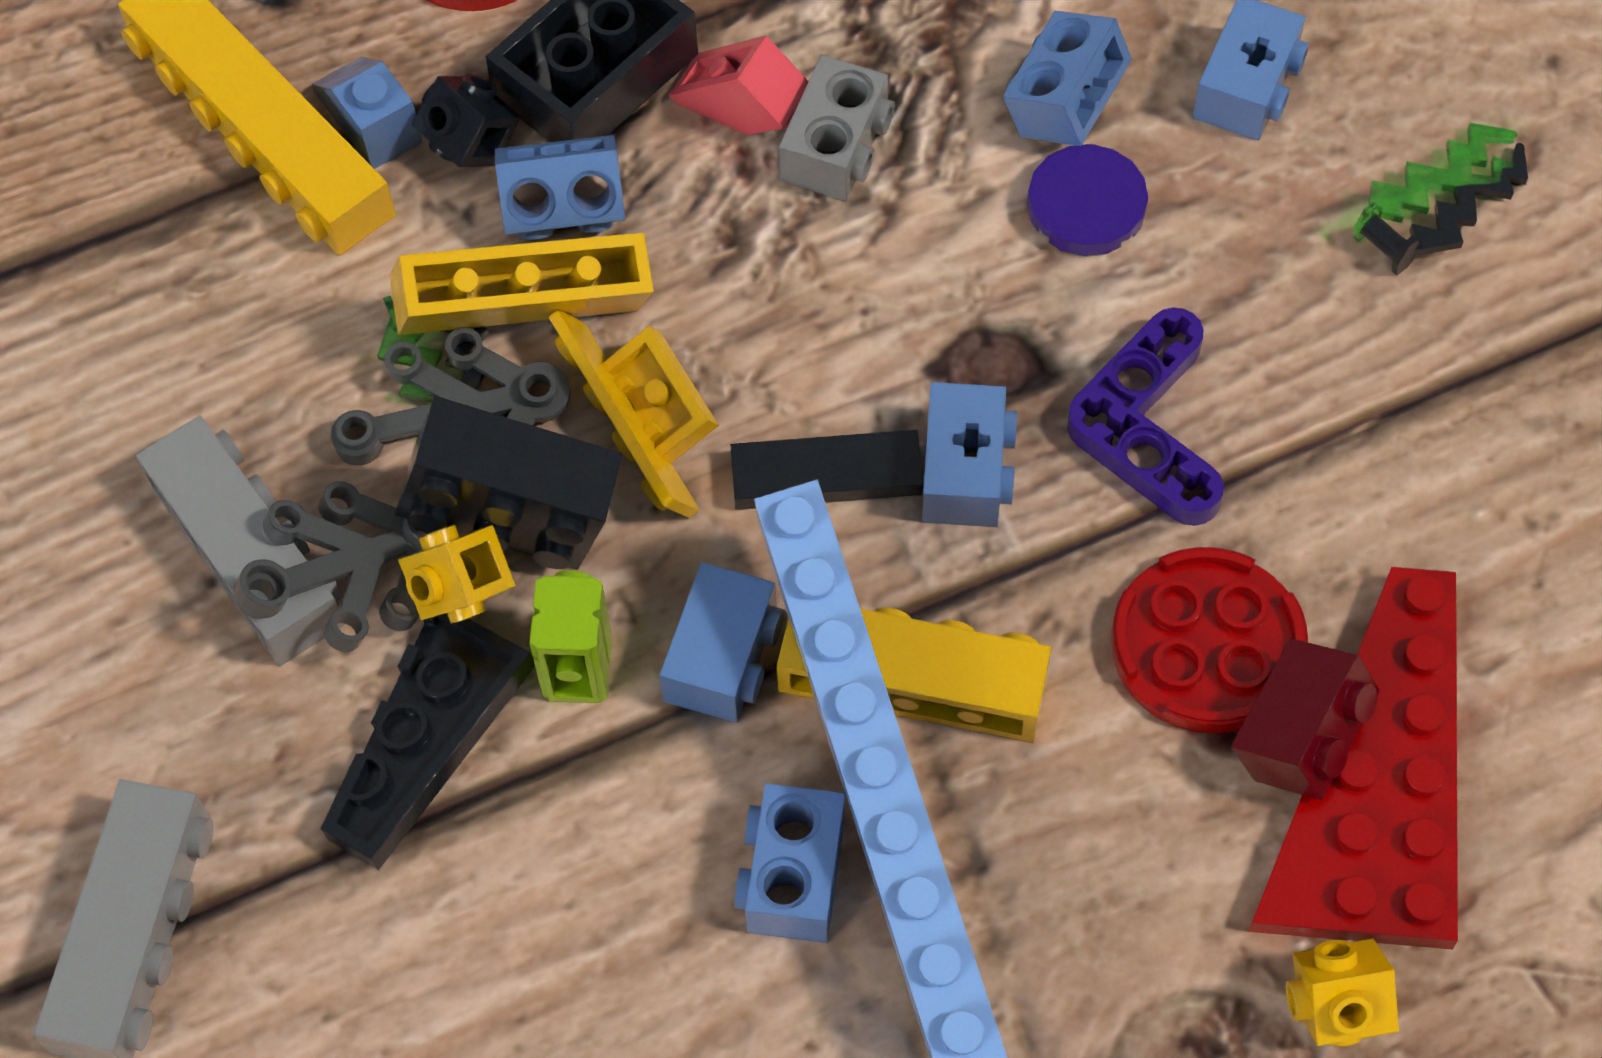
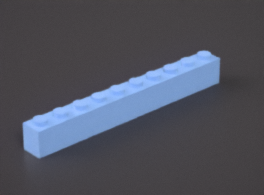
[754,479,1008,1058]

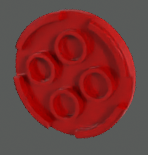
[1111,547,1308,733]

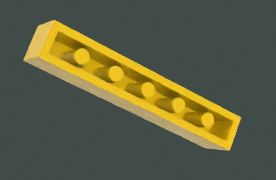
[118,0,396,256]

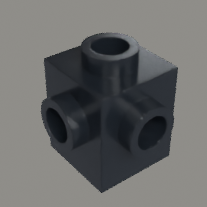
[412,73,522,167]

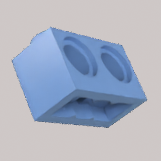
[1003,11,1132,147]
[495,135,625,240]
[735,783,845,943]

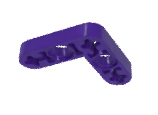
[1067,307,1224,526]

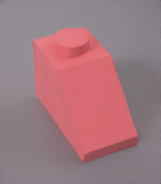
[668,35,809,136]

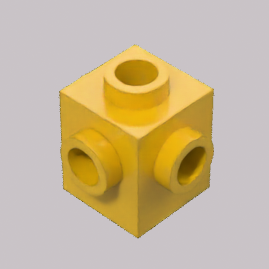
[398,524,516,624]
[1286,939,1399,1047]

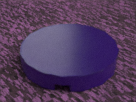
[1027,144,1149,256]

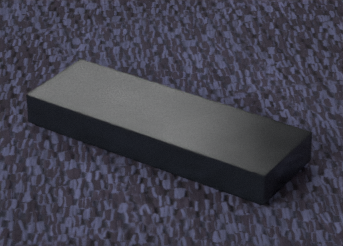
[730,429,924,509]

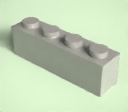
[135,415,344,667]
[33,779,213,1058]

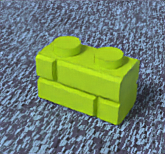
[530,570,612,703]

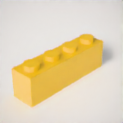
[389,232,654,335]
[777,607,1052,743]

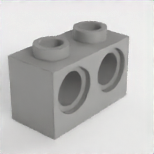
[778,54,895,201]

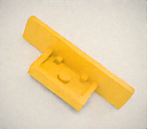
[549,310,719,518]

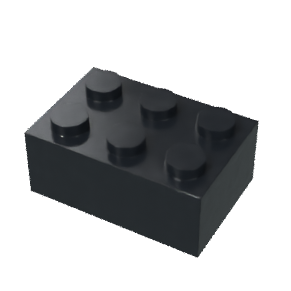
[485,0,698,142]
[394,395,623,570]

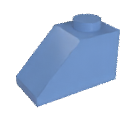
[312,57,422,169]

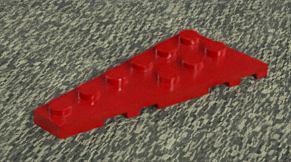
[1248,567,1458,950]

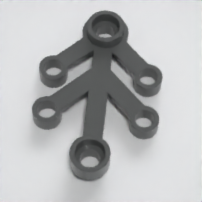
[331,327,571,465]
[233,481,432,652]

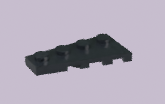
[320,613,535,871]

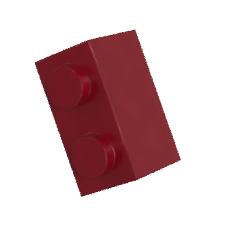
[1231,638,1380,801]

